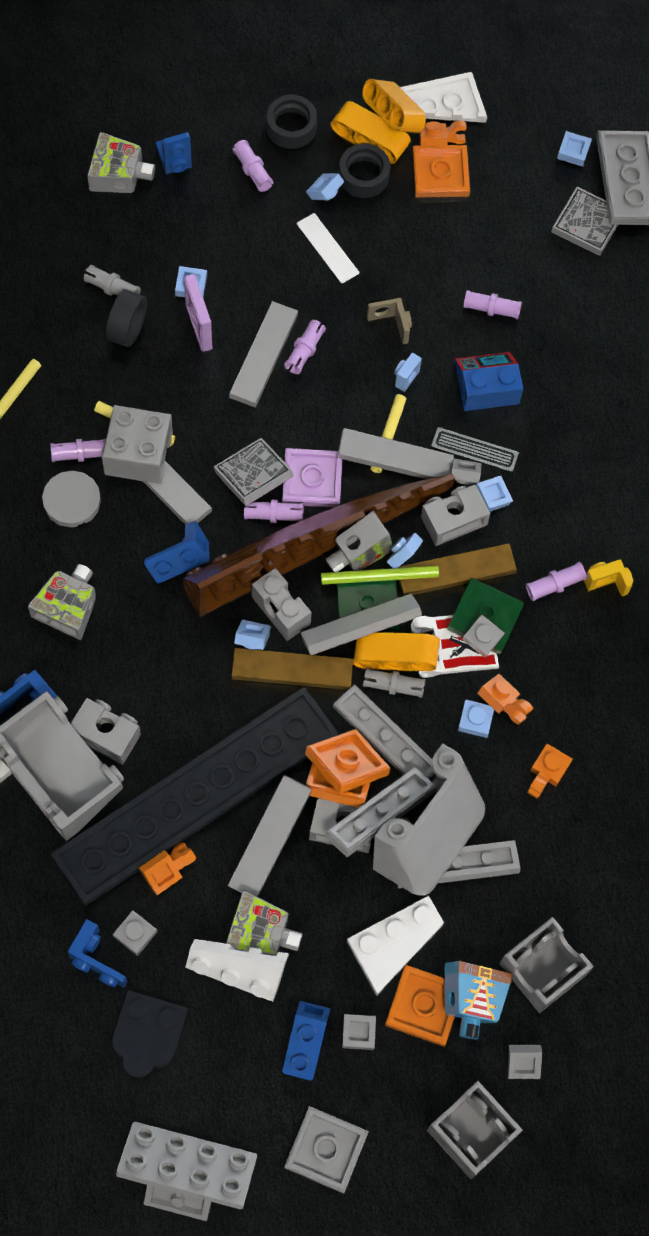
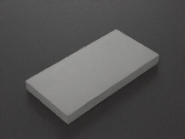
[596,131,649,225]

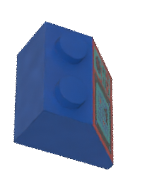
[454,352,523,411]

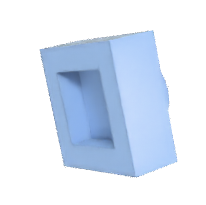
[557,131,592,166]
[306,174,344,201]
[175,266,207,297]
[394,353,422,392]
[476,476,513,512]
[387,533,423,568]
[234,620,271,650]
[458,700,494,738]

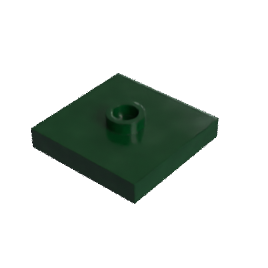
[447,578,524,655]
[337,580,399,633]

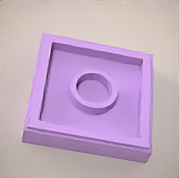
[184,274,212,351]
[282,448,342,508]

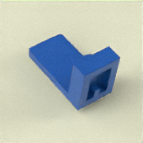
[156,133,192,174]
[144,520,209,583]
[0,670,57,715]
[68,919,127,988]
[282,1001,330,1080]

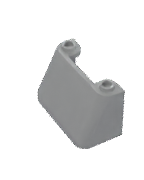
[0,691,124,841]
[373,744,485,895]

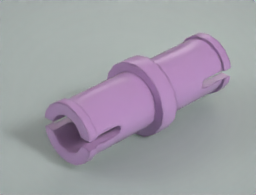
[232,140,273,192]
[464,290,522,319]
[284,320,326,374]
[50,439,106,462]
[244,500,304,523]
[526,562,587,601]

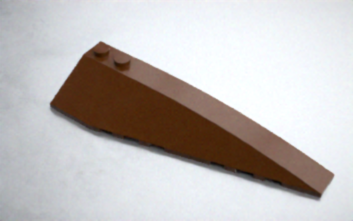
[183,474,455,617]

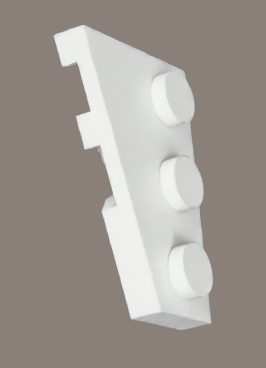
[400,72,487,123]
[347,896,444,996]
[185,939,289,1002]

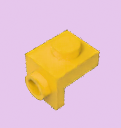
[584,559,633,596]

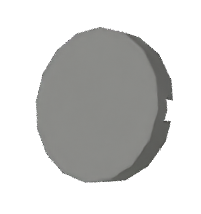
[42,471,101,528]

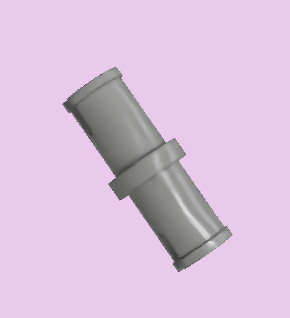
[84,265,141,296]
[363,668,426,698]

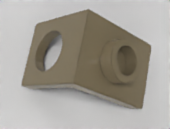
[367,298,412,344]

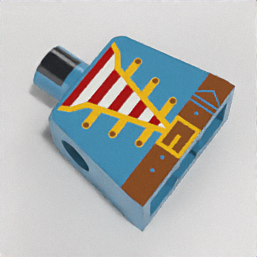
[445,961,512,1039]

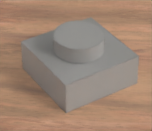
[451,458,482,485]
[462,615,505,658]
[113,911,157,956]
[342,1014,376,1050]
[507,1045,542,1079]

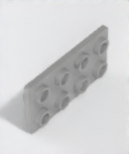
[116,1122,257,1221]

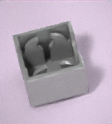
[102,405,173,484]
[500,917,594,1014]
[427,1081,523,1179]

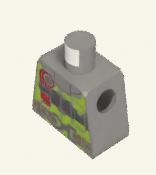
[88,132,155,193]
[325,511,393,572]
[28,564,96,640]
[226,891,303,956]

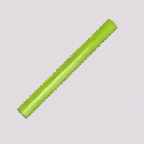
[321,566,439,585]

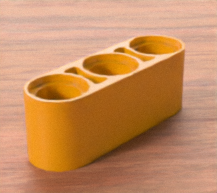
[363,79,426,133]
[330,101,411,164]
[353,632,440,671]

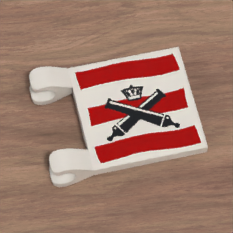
[411,615,499,678]

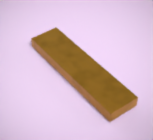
[398,544,517,596]
[232,648,353,690]

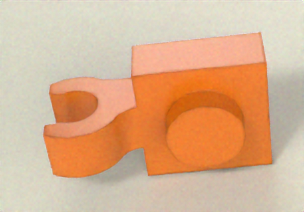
[419,121,466,147]
[477,674,533,725]
[527,744,573,799]
[139,842,196,895]

